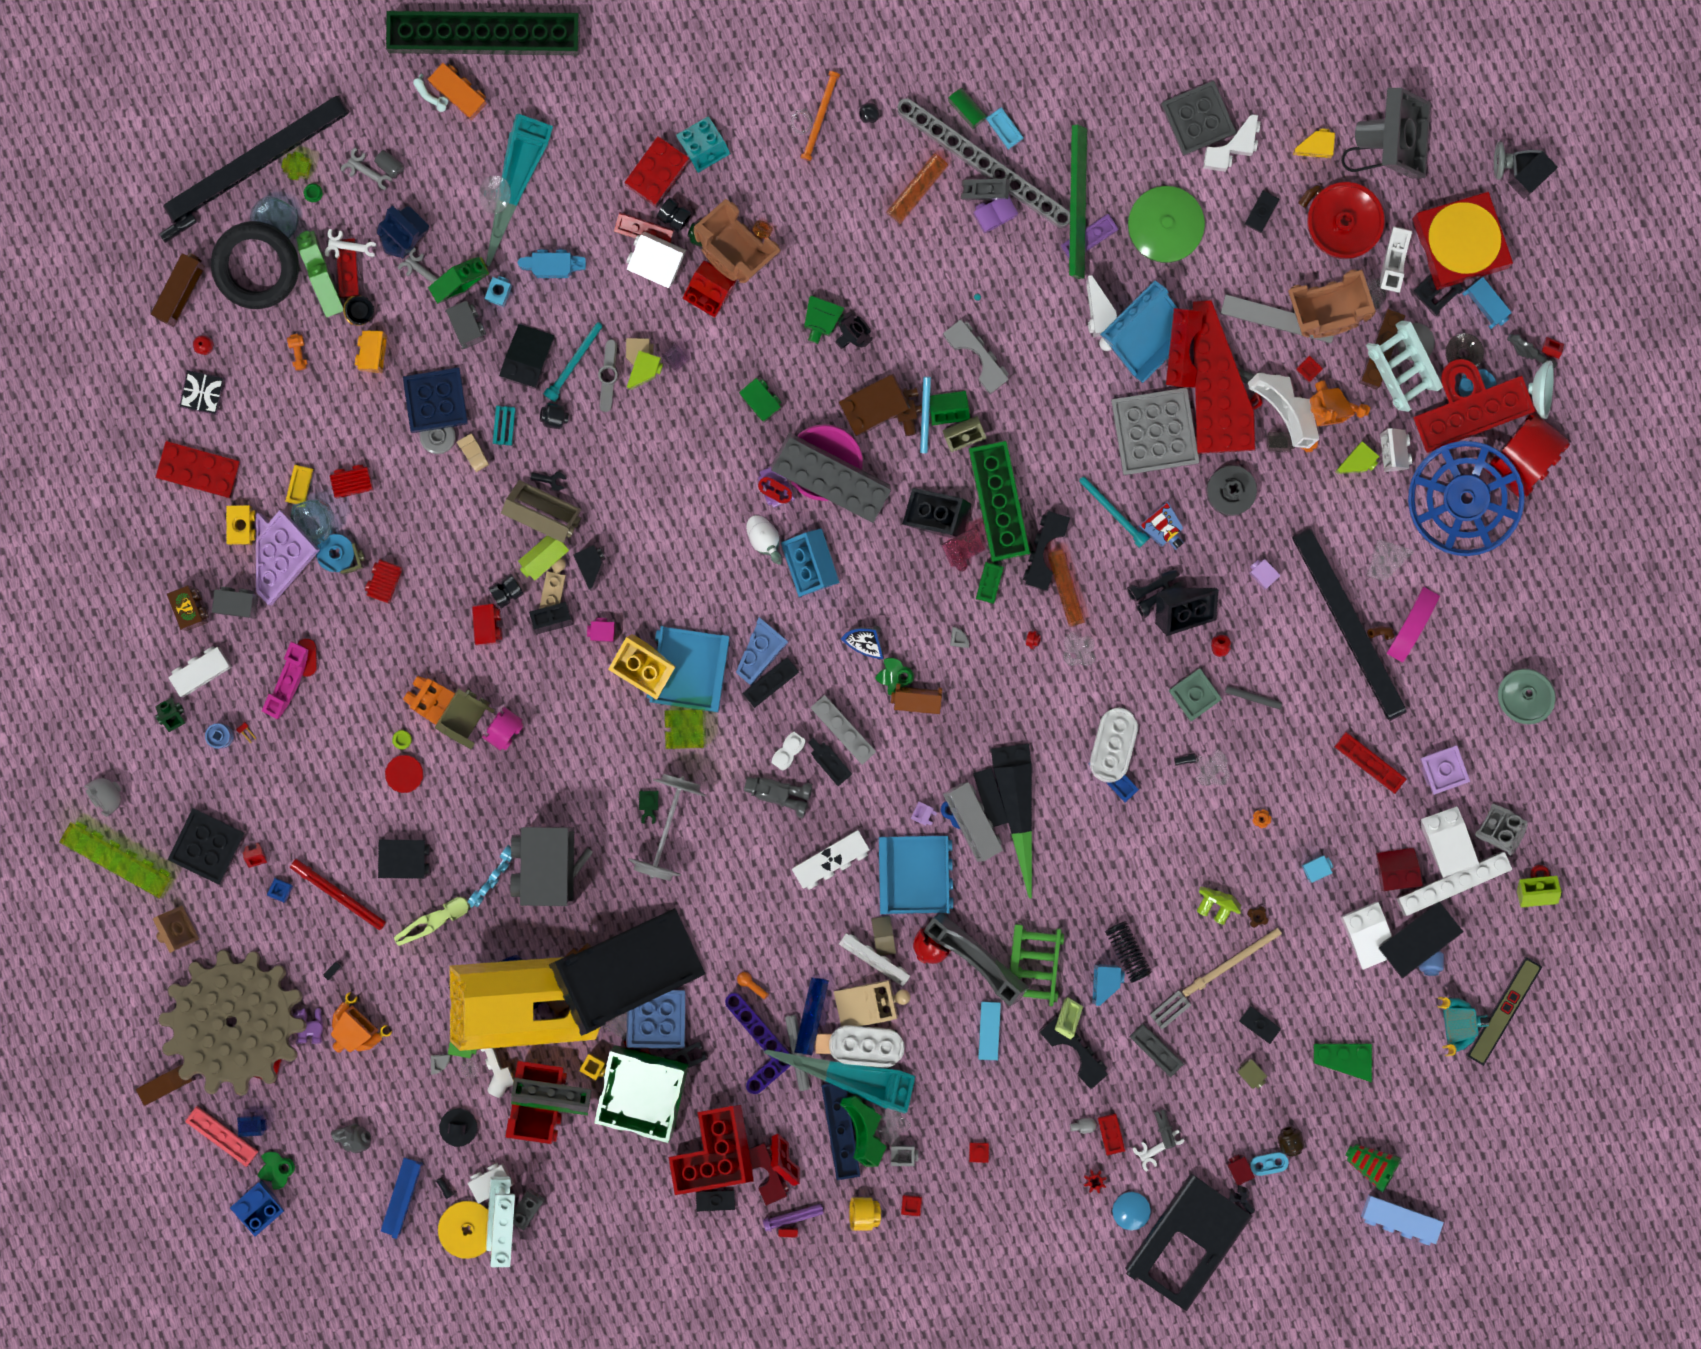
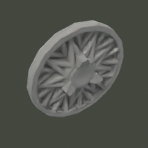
[420,427,456,454]

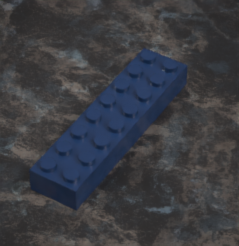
[821,1083,860,1180]

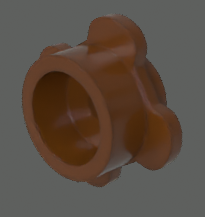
[1247,906,1269,928]

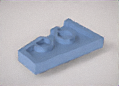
[736,617,788,686]

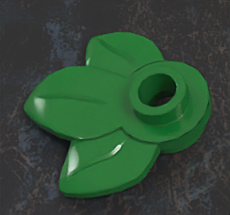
[875,658,914,695]
[258,1152,295,1190]

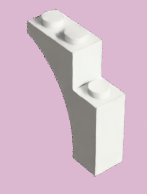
[1248,373,1319,448]

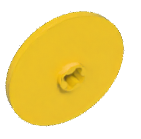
[438,1201,488,1259]

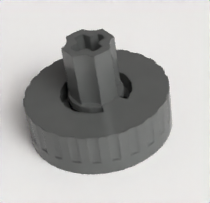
[1206,465,1257,516]

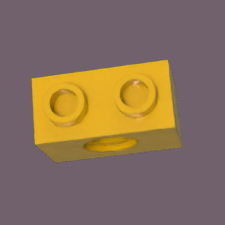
[226,506,256,545]

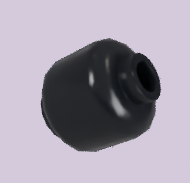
[540,403,569,429]

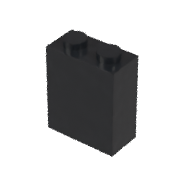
[378,839,430,879]

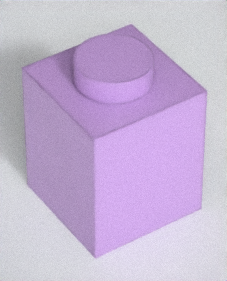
[1249,559,1280,590]

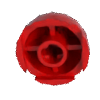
[913,927,951,964]

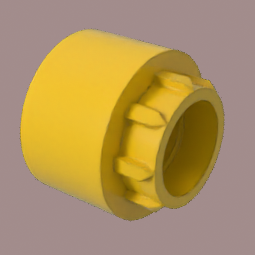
[849,1197,881,1231]

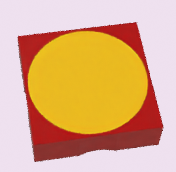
[1412,192,1513,290]

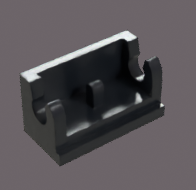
[529,602,573,635]

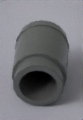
[374,150,405,179]

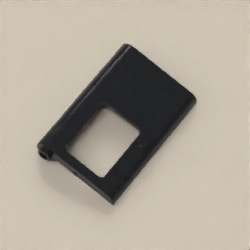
[1125,1173,1253,1311]

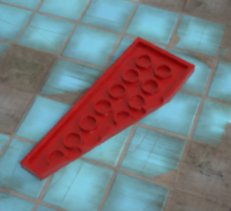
[1193,300,1256,454]

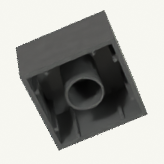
[510,827,575,906]

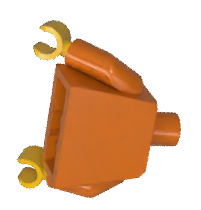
[331,992,392,1053]

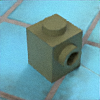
[1236,1058,1267,1089]

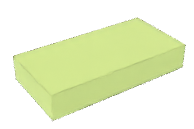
[1055,997,1083,1039]

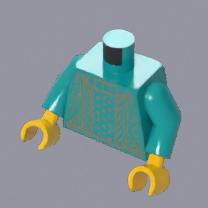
[1437,997,1489,1056]

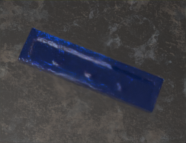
[794,977,829,1056]

